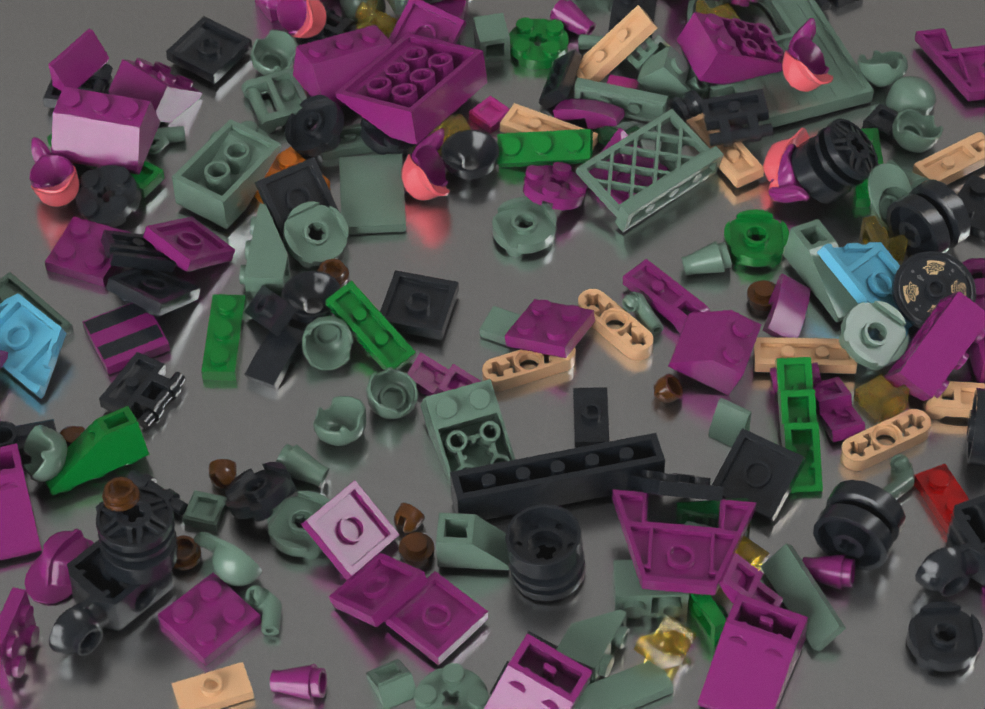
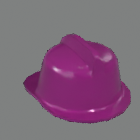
[24,528,94,604]

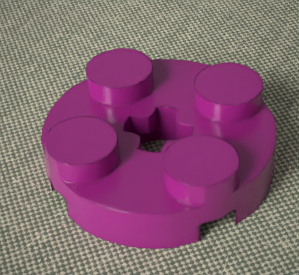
[523,162,588,210]

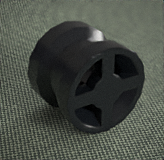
[668,90,702,123]

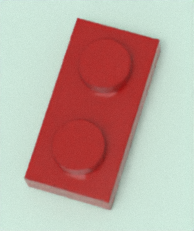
[914,463,970,534]

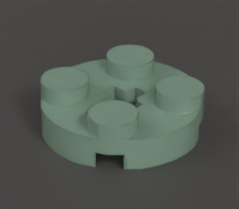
[492,197,557,257]
[283,201,349,268]
[839,301,909,370]
[267,491,330,559]
[414,663,489,709]

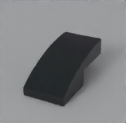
[244,325,304,390]

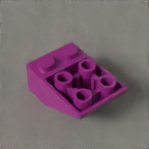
[677,12,784,85]
[0,443,42,560]
[698,593,808,709]
[484,633,593,709]

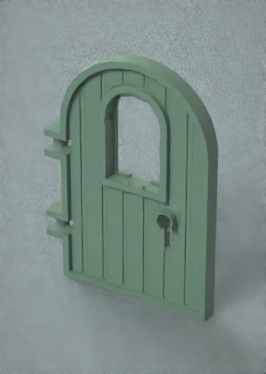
[681,0,874,128]

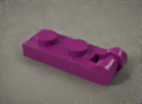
[623,259,710,333]

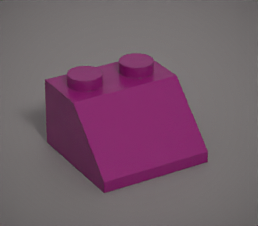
[668,310,762,396]

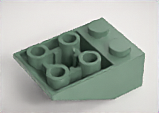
[420,379,515,488]

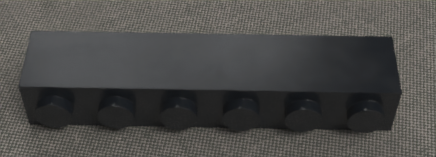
[450,433,665,520]

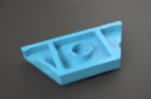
[817,242,913,344]
[0,293,67,399]

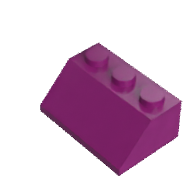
[293,25,392,107]
[51,86,160,175]
[882,291,985,401]

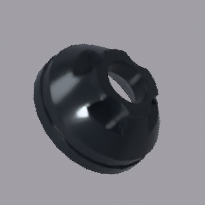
[441,130,499,180]
[281,271,341,324]

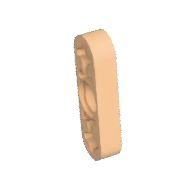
[578,289,653,361]
[482,348,576,392]
[840,409,931,471]

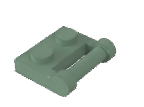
[241,68,307,134]

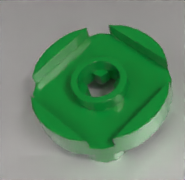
[509,17,569,70]
[723,209,789,267]

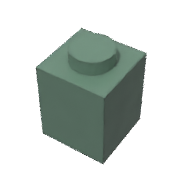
[473,13,510,63]

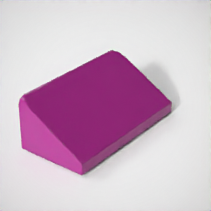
[48,29,109,91]

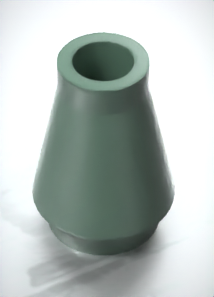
[681,241,732,276]
[276,444,329,487]

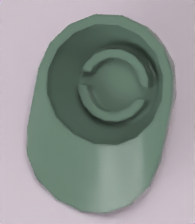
[868,163,912,232]
[194,532,262,587]

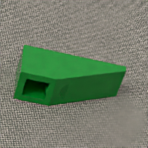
[45,406,150,496]

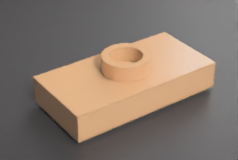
[172,662,254,709]

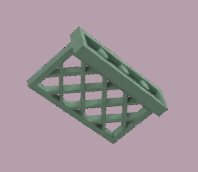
[576,109,724,232]

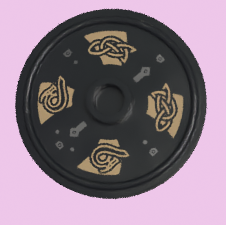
[892,251,976,328]

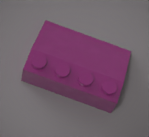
[335,33,488,145]

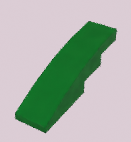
[775,357,823,493]

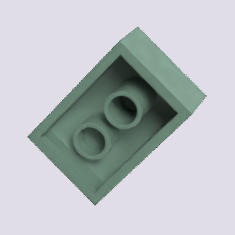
[172,119,282,229]

